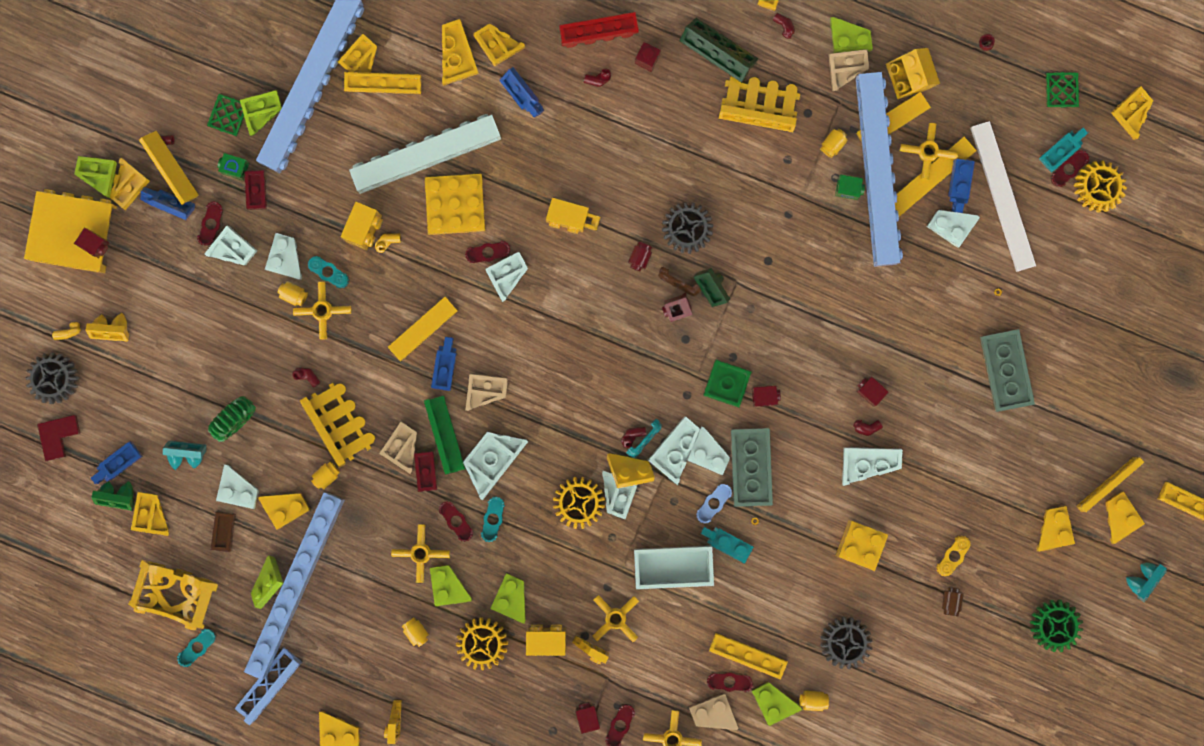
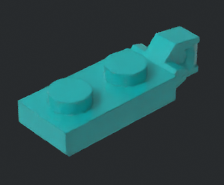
[1039,127,1088,173]
[701,527,754,564]

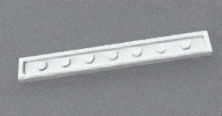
[970,121,1036,272]

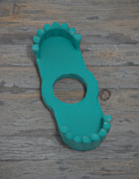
[308,256,349,289]
[626,419,662,458]
[481,497,505,542]
[177,629,216,667]

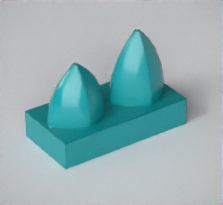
[163,441,206,470]
[1126,563,1167,603]

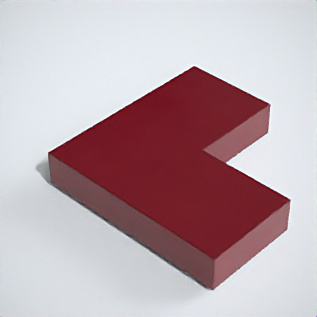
[37,415,81,461]

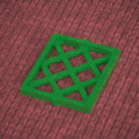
[1046,72,1079,108]
[207,94,244,137]

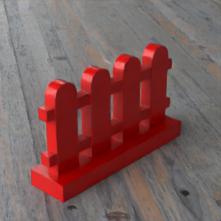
[559,12,639,48]

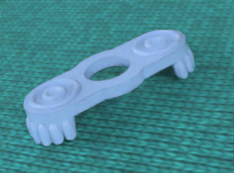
[696,484,732,524]

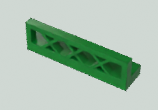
[423,395,466,475]

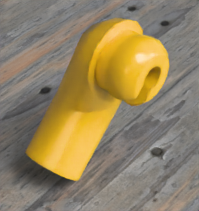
[375,233,401,253]
[52,322,81,340]

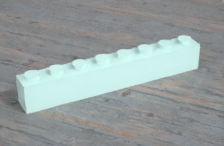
[349,114,501,194]

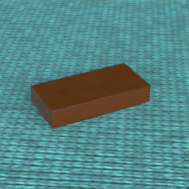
[210,511,236,552]

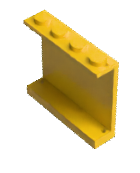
[24,189,117,273]

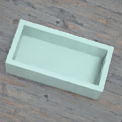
[634,545,714,589]

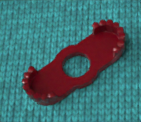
[1051,150,1090,187]
[197,201,223,246]
[465,241,510,264]
[439,501,473,542]
[707,672,753,693]
[605,704,635,746]

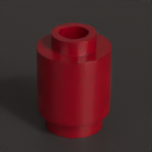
[628,242,652,272]

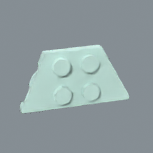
[463,432,528,500]

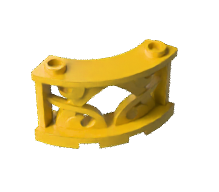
[128,560,218,630]

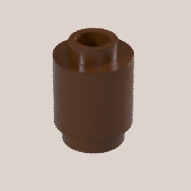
[942,587,964,616]

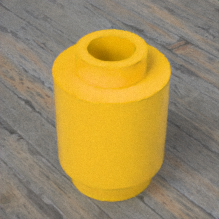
[820,129,848,158]
[278,281,308,306]
[311,461,340,489]
[402,617,429,647]
[799,691,829,711]

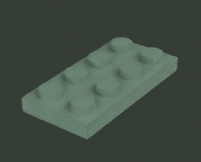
[980,329,1035,412]
[731,428,773,507]

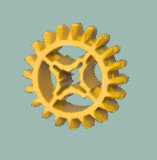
[1074,161,1127,213]
[553,477,605,529]
[456,617,508,670]

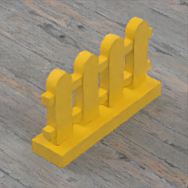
[719,76,800,132]
[299,383,375,468]

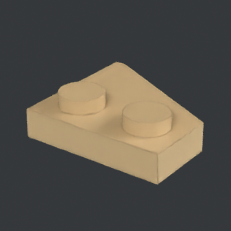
[828,50,869,91]
[466,373,508,411]
[379,422,417,474]
[689,693,738,730]

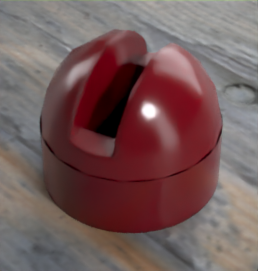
[979,34,995,51]

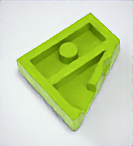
[830,17,873,53]
[240,90,282,136]

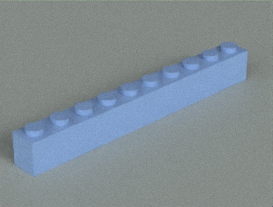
[256,0,364,173]
[856,72,903,267]
[244,492,345,680]

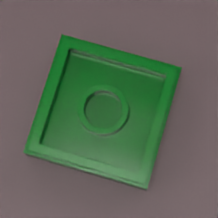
[703,359,752,408]

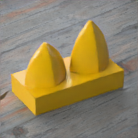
[85,312,129,342]

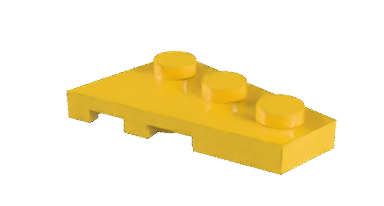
[442,19,479,86]

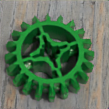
[208,396,256,442]
[1030,600,1083,652]

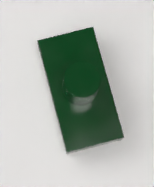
[694,268,730,307]

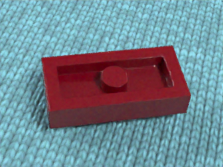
[244,170,267,210]
[414,452,438,492]

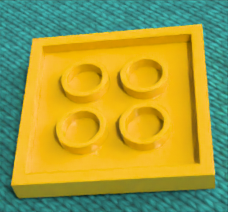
[425,174,485,235]

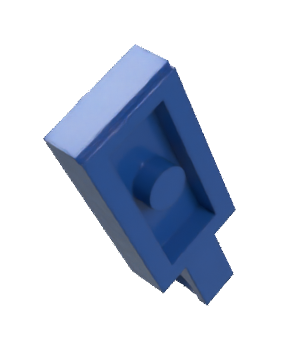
[500,67,544,118]
[948,159,975,213]
[140,187,195,220]
[431,337,457,391]
[91,441,143,484]

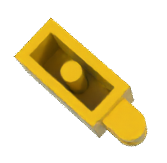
[546,198,601,234]

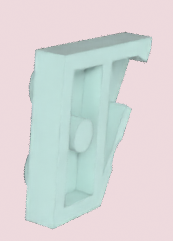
[926,210,980,248]
[265,233,302,280]

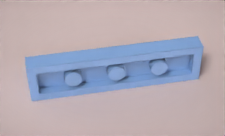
[235,648,302,725]

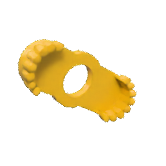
[936,535,970,577]

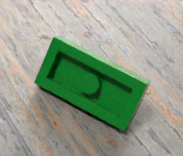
[91,481,135,511]

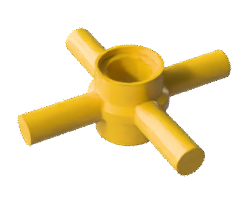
[900,123,958,180]
[293,282,352,340]
[391,524,450,583]
[592,595,639,642]
[643,710,702,746]

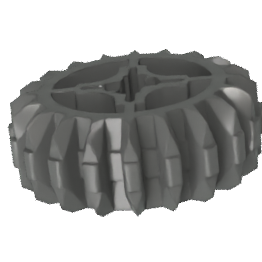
[662,202,713,254]
[25,352,79,404]
[820,616,873,669]

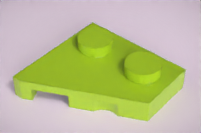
[74,156,117,198]
[251,555,283,609]
[430,565,472,606]
[490,573,526,624]
[751,682,802,726]

